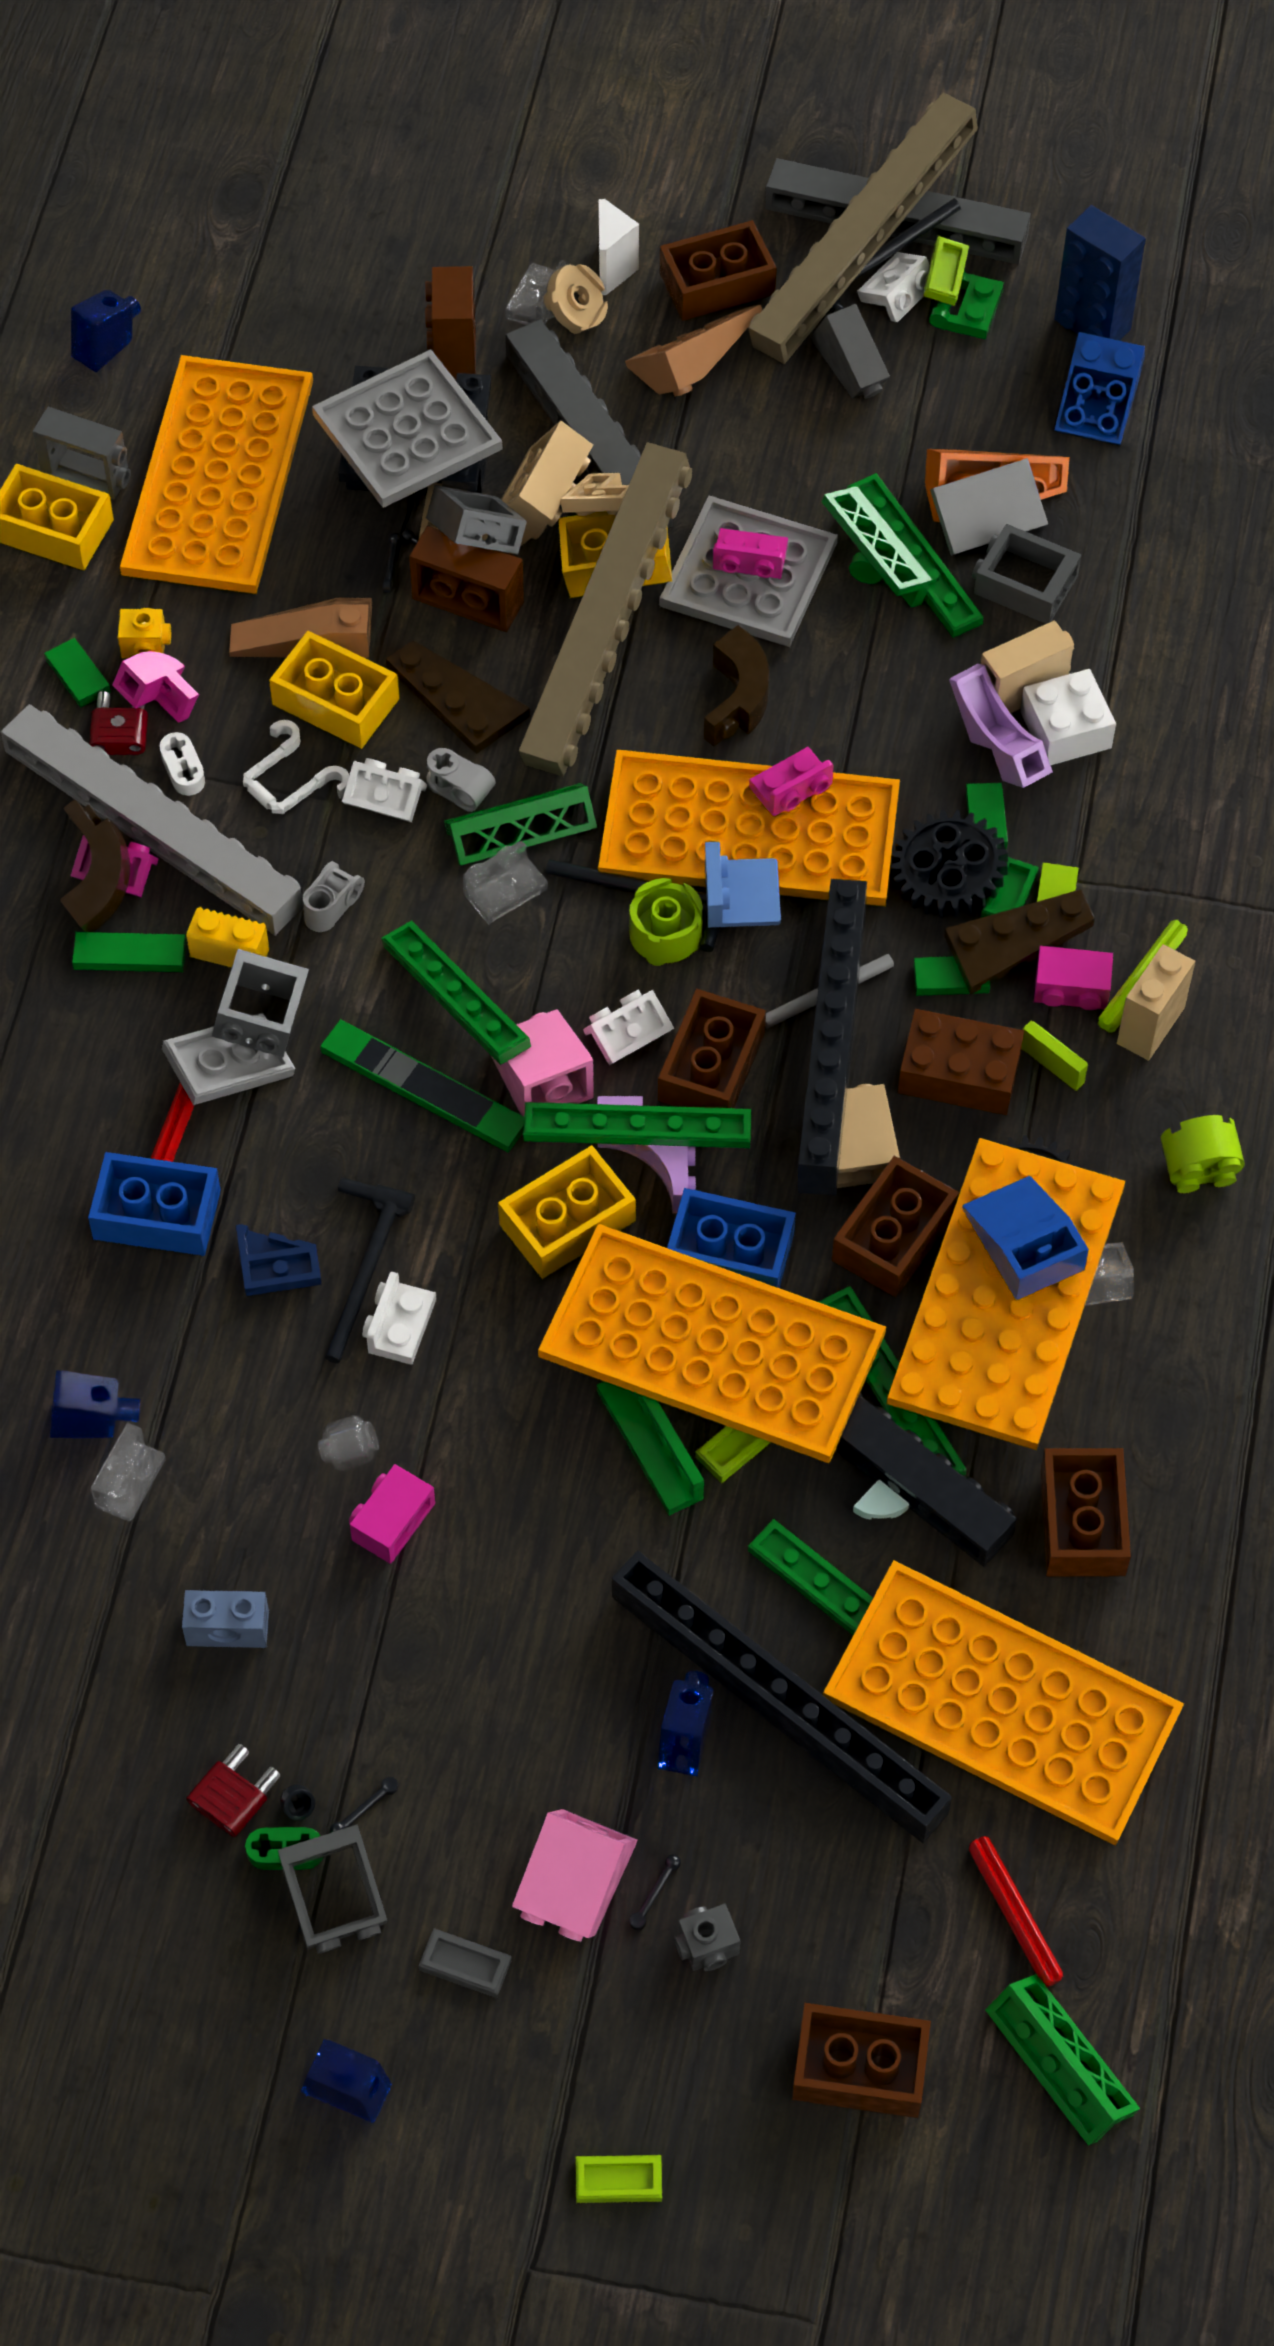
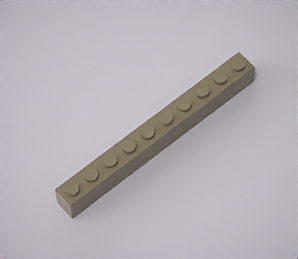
[748,92,978,364]
[519,442,692,777]

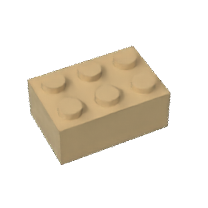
[501,420,593,546]

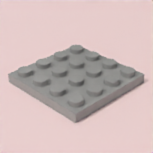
[312,349,503,508]
[659,495,838,647]

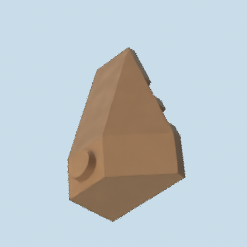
[625,305,762,397]
[229,598,372,658]

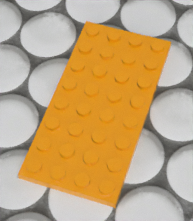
[120,355,313,594]
[598,750,900,907]
[887,1138,1125,1450]
[538,1224,886,1463]
[823,1560,1184,1846]

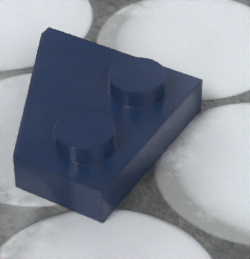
[236,1224,322,1296]

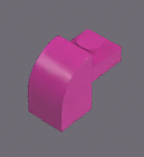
[112,651,199,723]

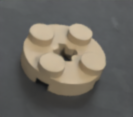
[544,264,608,334]

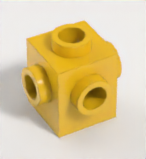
[118,608,171,658]

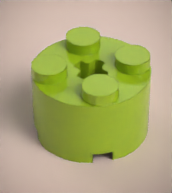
[629,878,703,966]
[1160,1115,1245,1193]

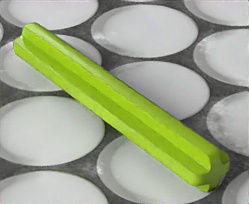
[1098,920,1188,1033]

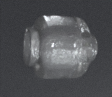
[318,1415,379,1471]

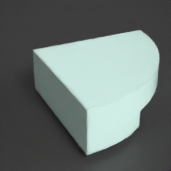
[853,1480,909,1519]

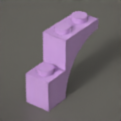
[949,664,1053,788]
[598,1096,696,1213]

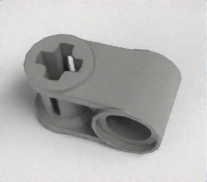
[427,748,496,812]
[303,861,365,932]

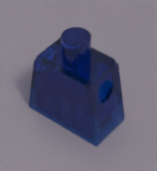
[71,290,141,372]
[50,1370,140,1438]
[658,1671,714,1777]
[301,2039,392,2123]

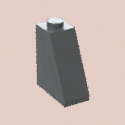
[810,304,890,399]

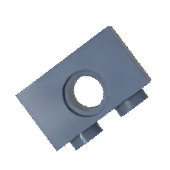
[182,1590,269,1648]

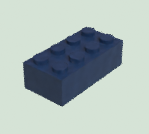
[1054,205,1146,341]

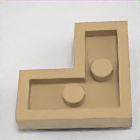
[560,473,629,516]

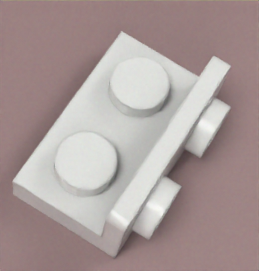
[857,252,930,322]
[342,758,427,823]
[583,989,674,1065]
[362,1272,436,1365]

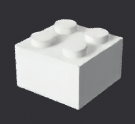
[1020,669,1116,765]

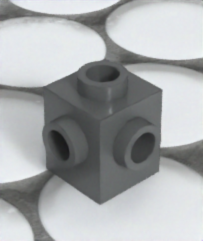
[674,1903,741,1971]

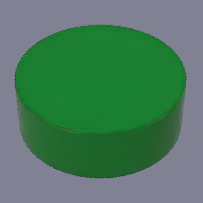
[849,552,882,584]

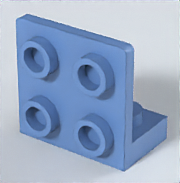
[705,842,781,928]

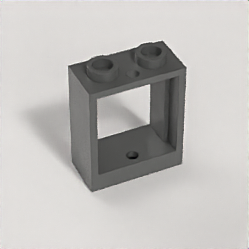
[33,407,131,500]
[426,485,527,555]
[972,524,1081,624]
[212,949,309,1057]
[278,1824,387,1954]

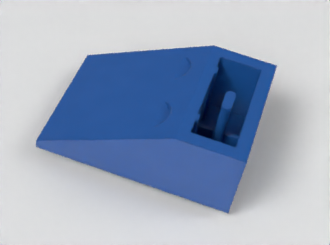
[1054,332,1145,445]
[962,1176,1089,1301]

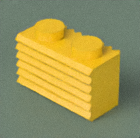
[186,907,269,967]

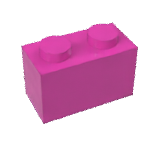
[1034,946,1113,1010]
[349,1464,435,1564]

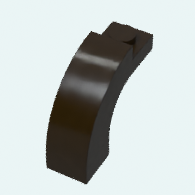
[704,625,769,747]
[60,799,130,932]

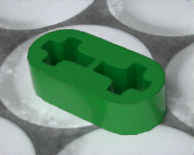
[245,1827,323,1870]

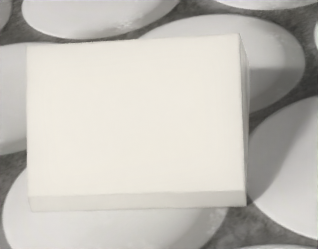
[599,199,639,295]

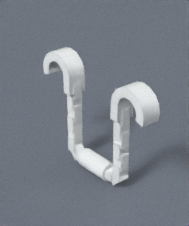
[243,720,349,814]

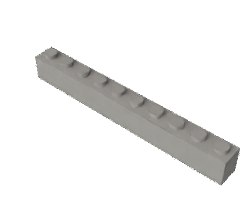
[1,704,303,936]

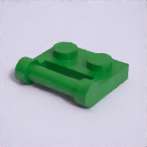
[929,271,1004,340]

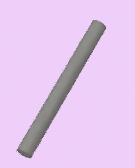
[765,954,894,1029]

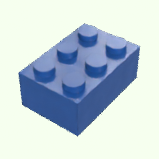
[88,1152,221,1256]
[667,1188,796,1288]

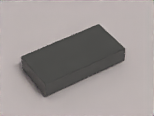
[419,1928,512,1998]

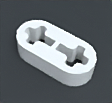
[160,732,205,796]

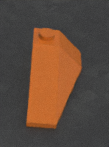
[925,449,1070,522]

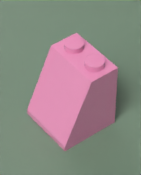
[491,1009,594,1116]
[512,1809,638,1942]

